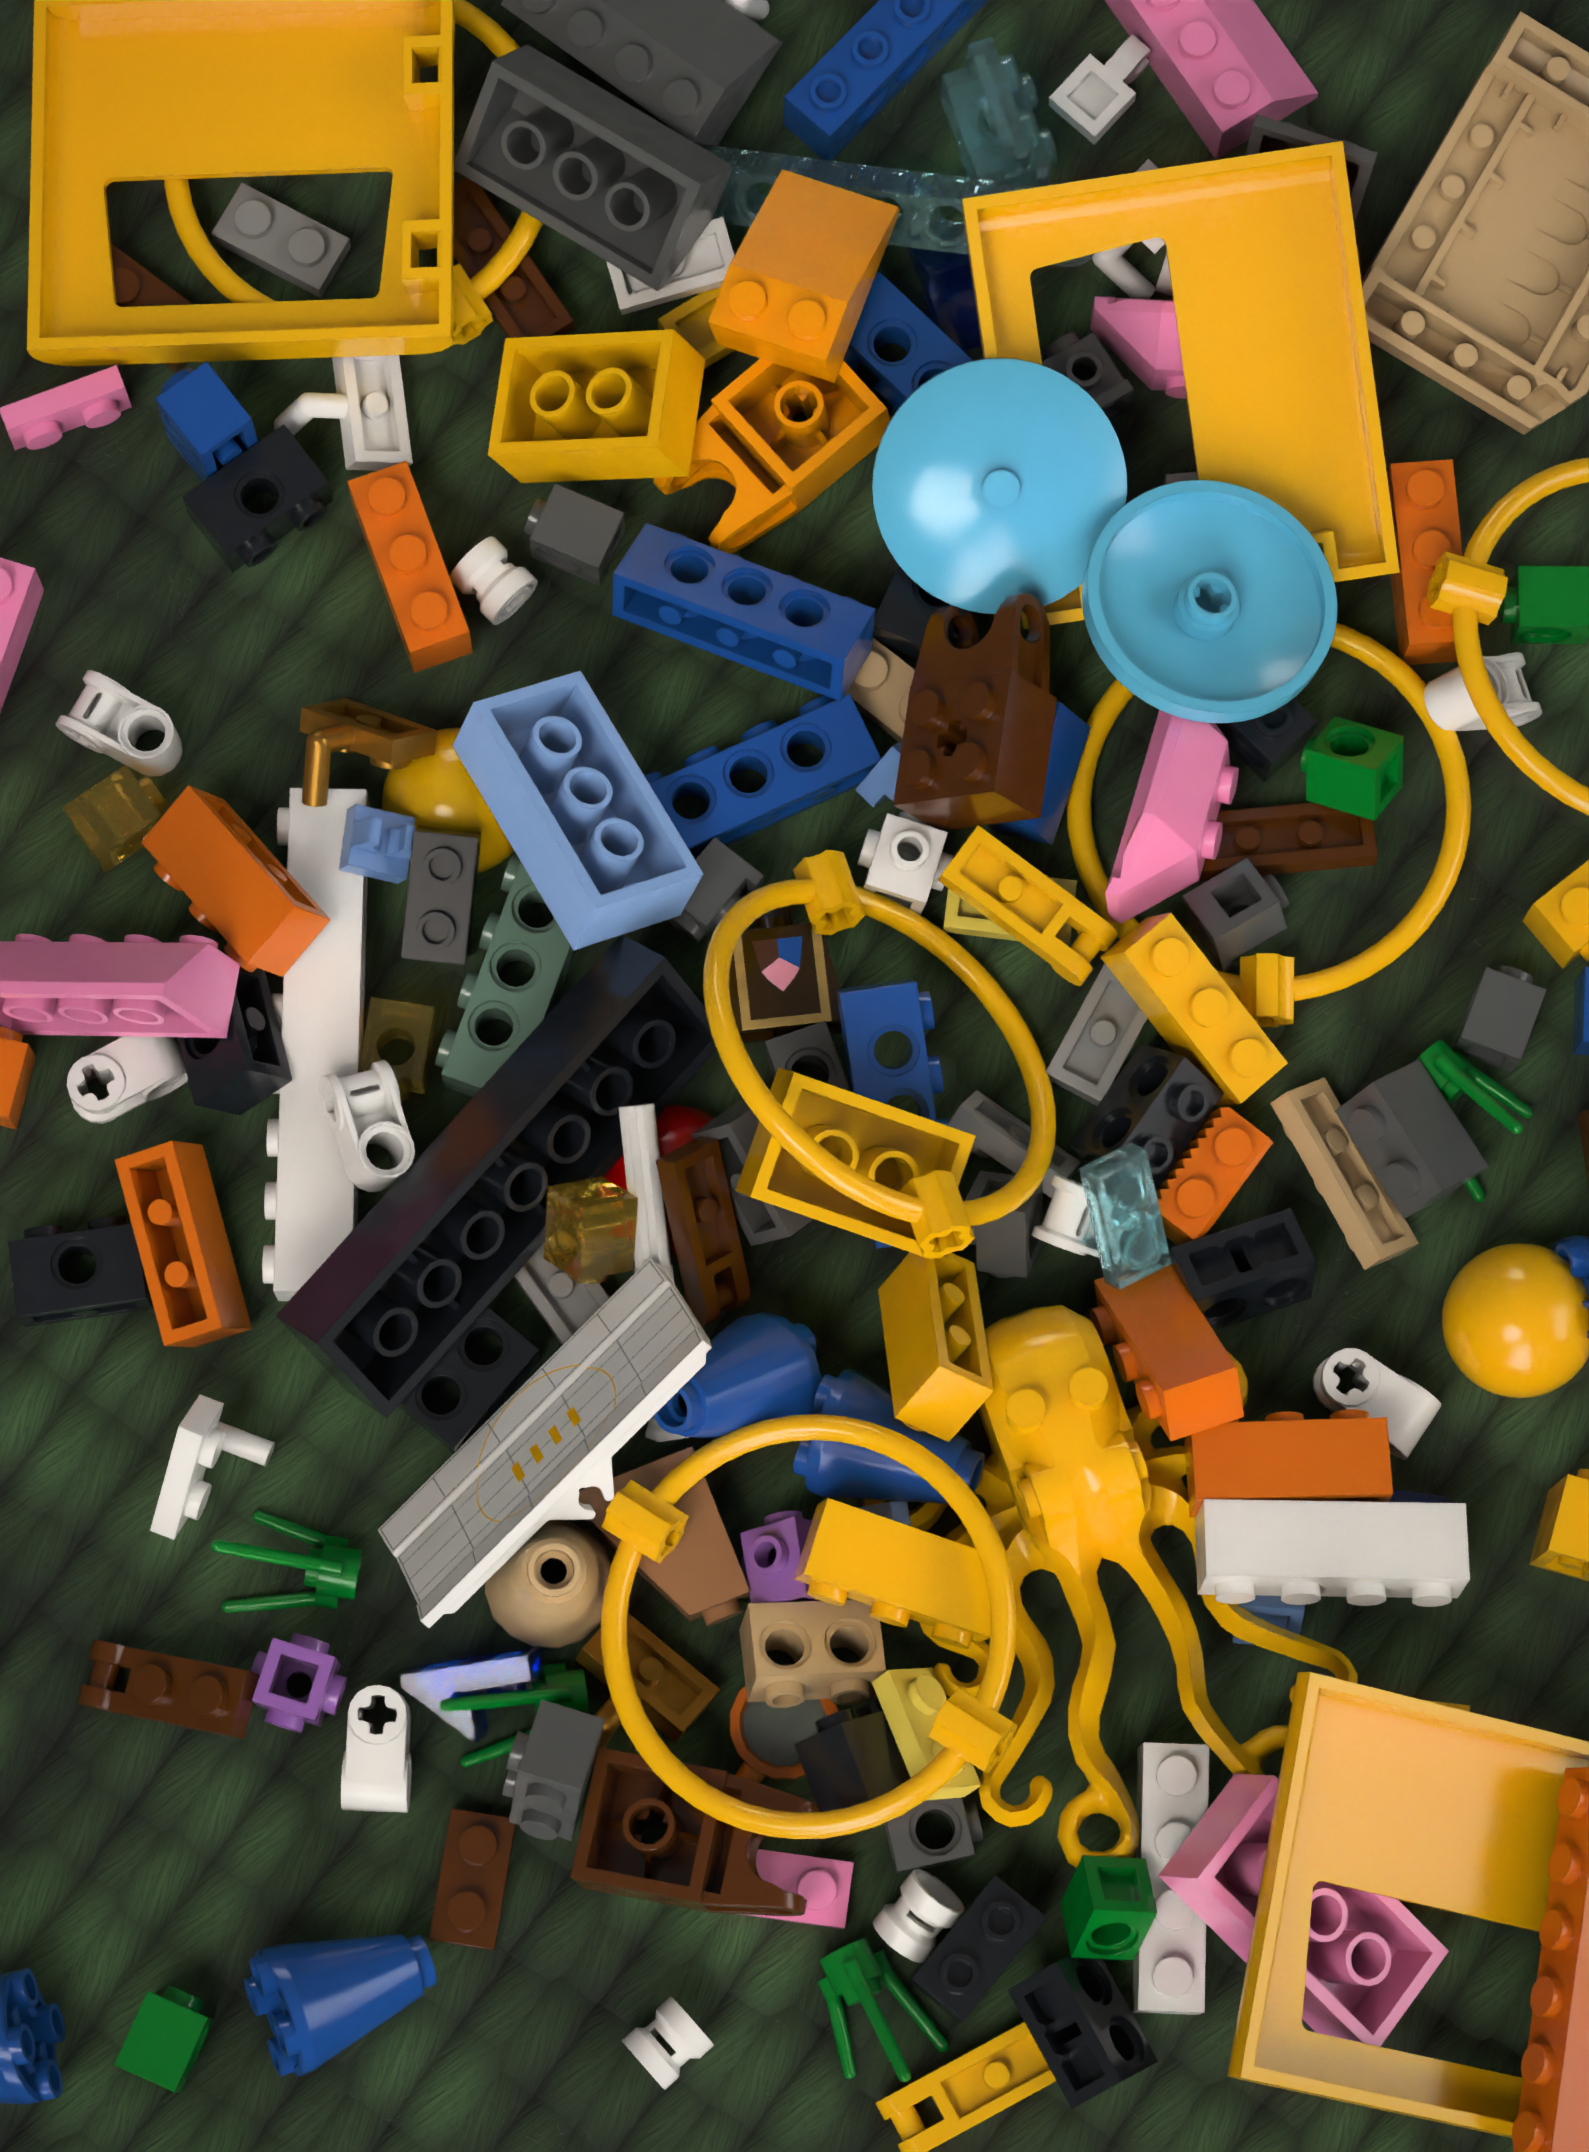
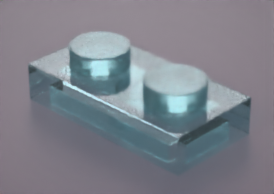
[1079,1143,1172,1290]

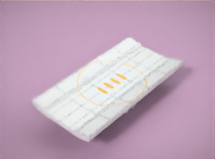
[378,1258,712,1628]

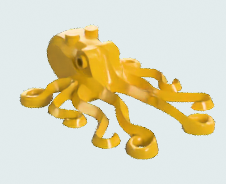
[862,1305,1358,1868]

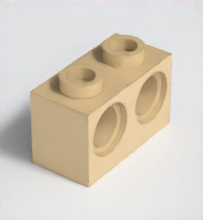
[739,1599,886,1708]

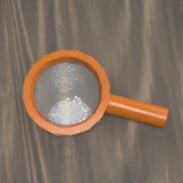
[730,1686,839,1784]

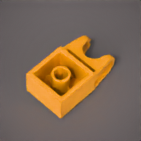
[653,359,890,554]

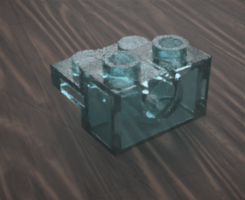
[940,37,1057,197]

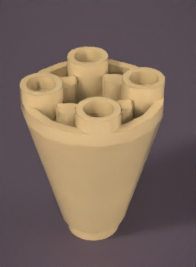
[485,1520,611,1648]

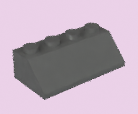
[500,0,783,147]
[454,44,734,291]

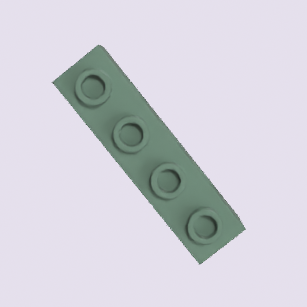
[435,854,576,1097]

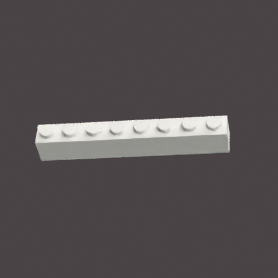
[262,788,370,1301]

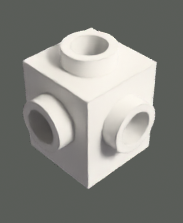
[857,811,953,915]

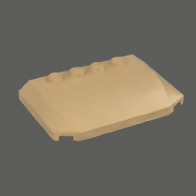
[1361,11,1589,435]

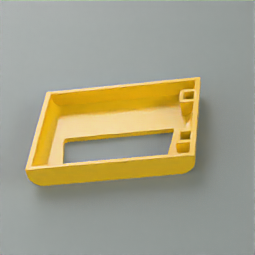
[27,0,455,366]
[962,141,1400,629]
[1227,1672,1589,2138]

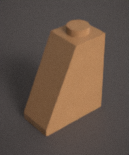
[578,1446,750,1626]

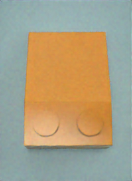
[708,169,900,383]

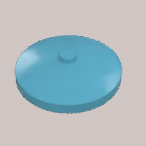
[872,358,1127,614]
[1082,480,1337,723]

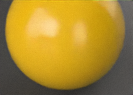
[382,728,514,873]
[1442,1243,1589,1398]

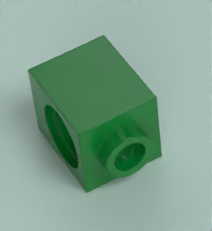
[1499,566,1589,645]
[1301,716,1404,821]
[1060,1855,1157,1960]
[114,1985,214,2093]

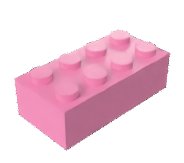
[1158,1774,1449,2047]

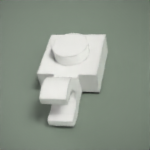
[1049,34,1151,145]

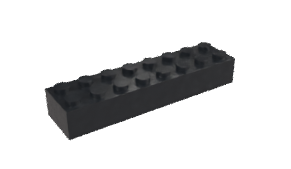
[276,935,717,1418]

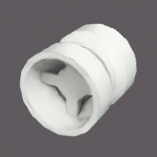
[450,536,538,625]
[873,1869,965,1963]
[622,1996,714,2090]

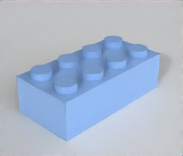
[452,671,703,951]

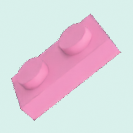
[0,365,132,450]
[740,1849,854,1929]

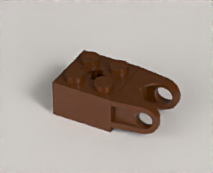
[893,593,1057,831]
[570,1747,820,1916]

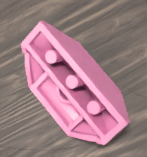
[1090,296,1187,399]
[1105,710,1239,924]

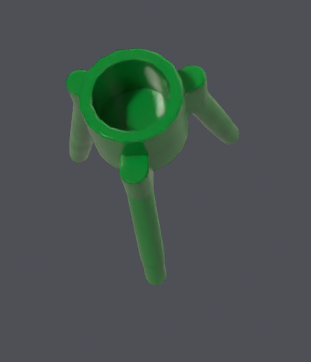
[1415,1039,1533,1203]
[211,1510,363,1613]
[440,1659,589,1768]
[817,1938,949,2082]

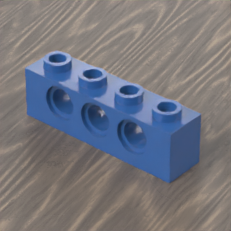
[783,0,989,164]
[843,271,973,416]
[612,523,875,702]
[645,694,881,859]
[835,978,949,1249]

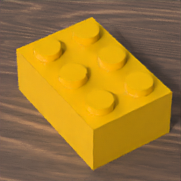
[488,329,706,483]
[735,1067,976,1260]

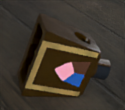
[729,905,842,1044]

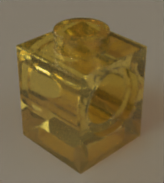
[62,765,168,873]
[358,997,438,1100]
[544,1177,638,1284]

